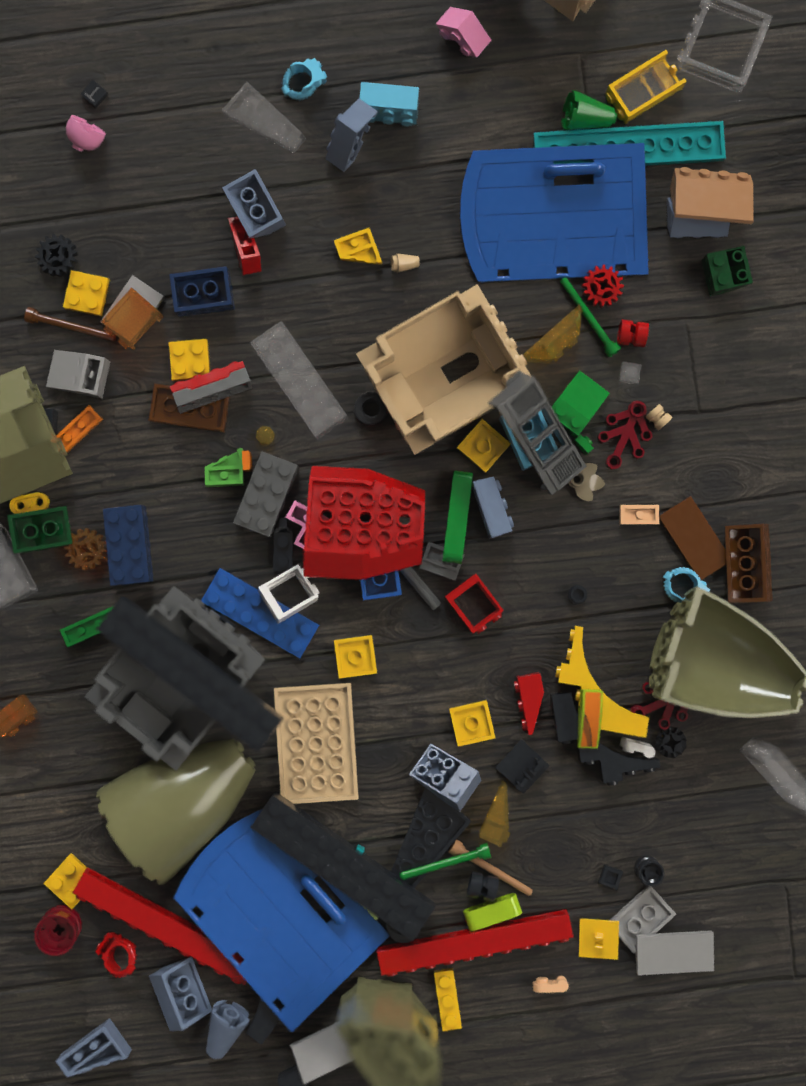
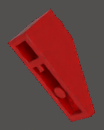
[228,216,262,275]

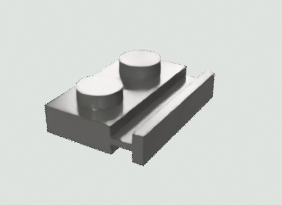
[419,542,465,581]

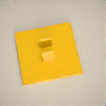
[579,918,619,960]

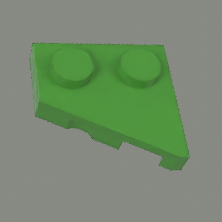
[205,448,244,487]

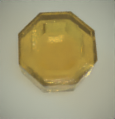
[256,426,275,445]

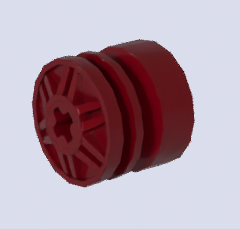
[34,905,82,956]

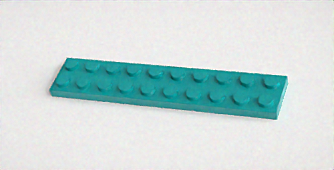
[533,121,726,166]

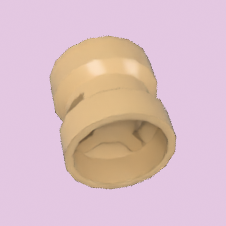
[645,404,673,431]

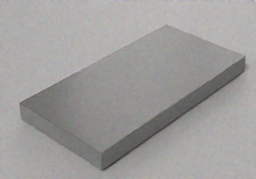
[635,931,714,975]

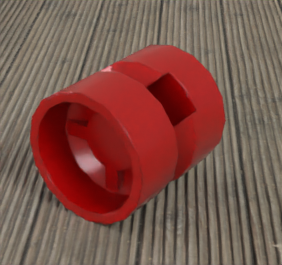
[617,319,649,348]

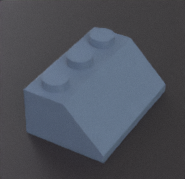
[222,169,286,238]
[667,198,730,238]
[471,476,514,539]
[149,956,212,1031]

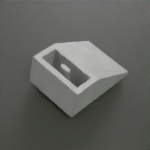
[46,350,110,399]

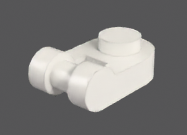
[620,737,655,758]

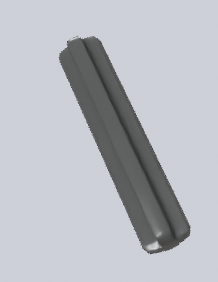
[400,567,441,610]

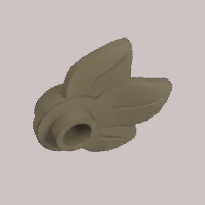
[568,463,605,501]

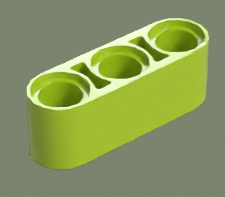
[463,893,522,931]

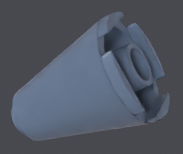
[206,1000,250,1059]

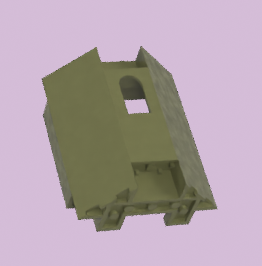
[0,366,73,504]
[336,977,440,1086]

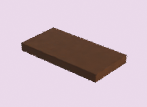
[148,383,230,433]
[659,496,727,581]

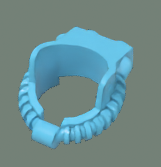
[281,58,327,100]
[663,567,710,603]

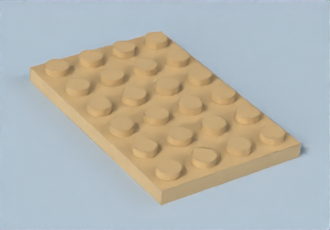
[274,683,359,804]

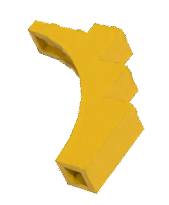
[555,626,649,738]

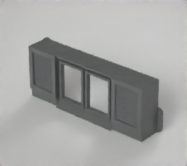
[488,371,587,495]

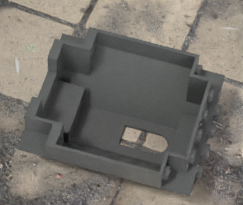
[85,586,265,771]

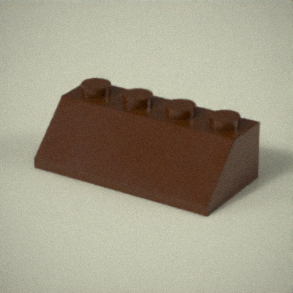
[725,524,773,603]

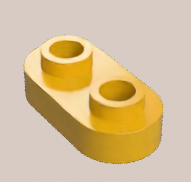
[10,492,50,514]

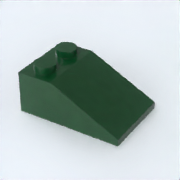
[7,506,73,554]

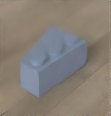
[326,99,378,172]
[56,1018,132,1077]

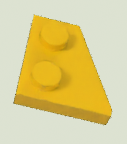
[334,228,382,264]

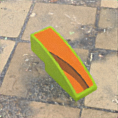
[578,689,603,748]

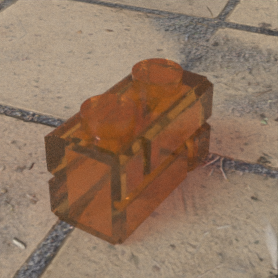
[0,694,38,738]

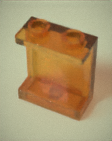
[101,287,164,350]

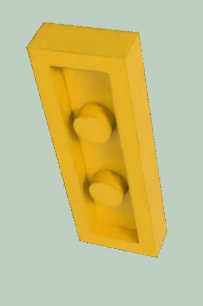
[434,968,462,1031]

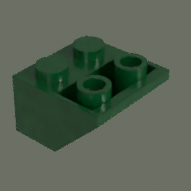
[701,246,753,297]

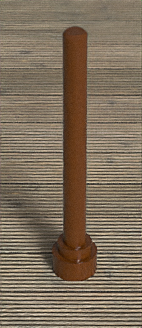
[24,307,116,341]

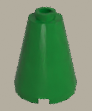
[562,90,617,130]

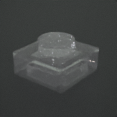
[619,362,642,384]

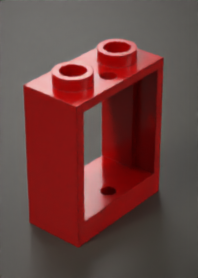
[445,574,504,634]

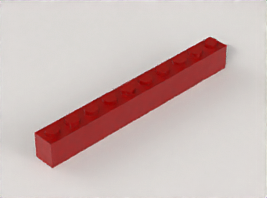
[72,867,247,985]
[377,909,573,977]

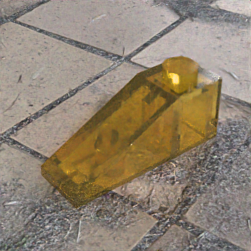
[478,781,510,847]

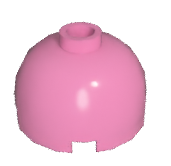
[66,115,106,152]

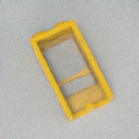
[605,50,687,124]

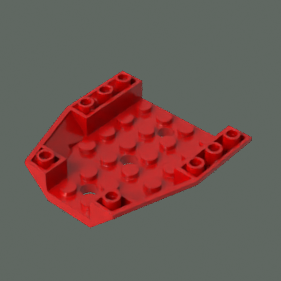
[303,466,425,580]

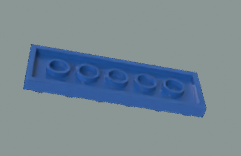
[201,568,319,658]

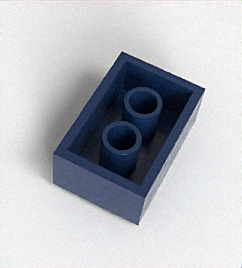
[169,266,235,317]

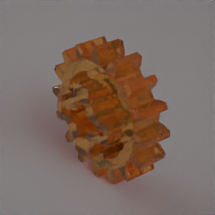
[64,528,107,570]

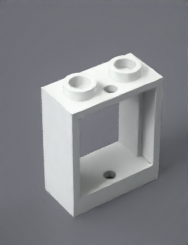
[258,565,319,624]

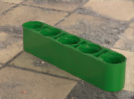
[442,470,473,564]

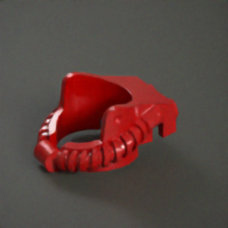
[95,932,137,978]

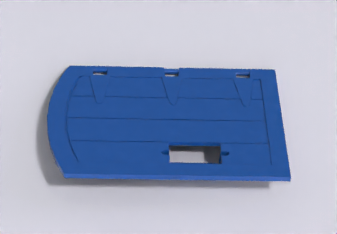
[460,143,648,282]
[174,809,390,1032]

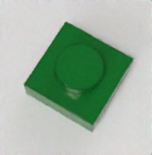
[573,434,594,455]

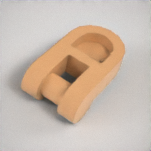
[533,975,568,993]

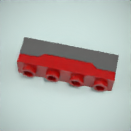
[170,361,252,414]

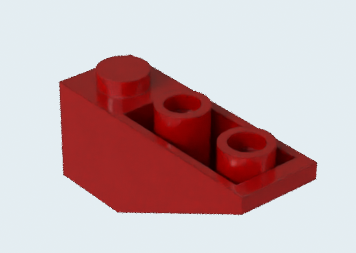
[514,672,544,735]

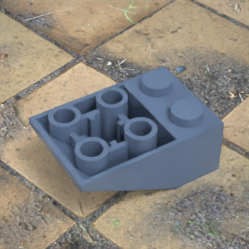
[409,744,481,811]

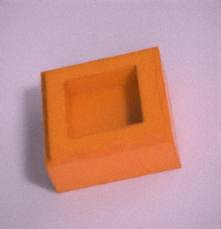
[242,451,253,472]

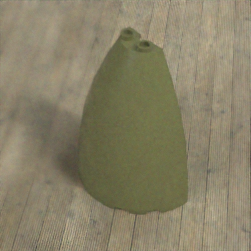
[649,587,806,718]
[96,739,256,885]

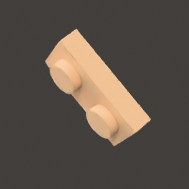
[619,505,659,524]

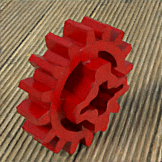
[581,265,624,308]

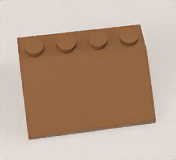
[670,167,753,224]

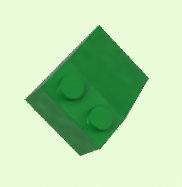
[552,370,610,438]

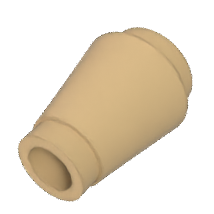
[391,253,419,273]

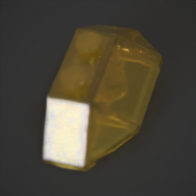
[522,305,582,363]

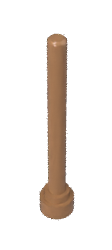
[448,839,533,896]

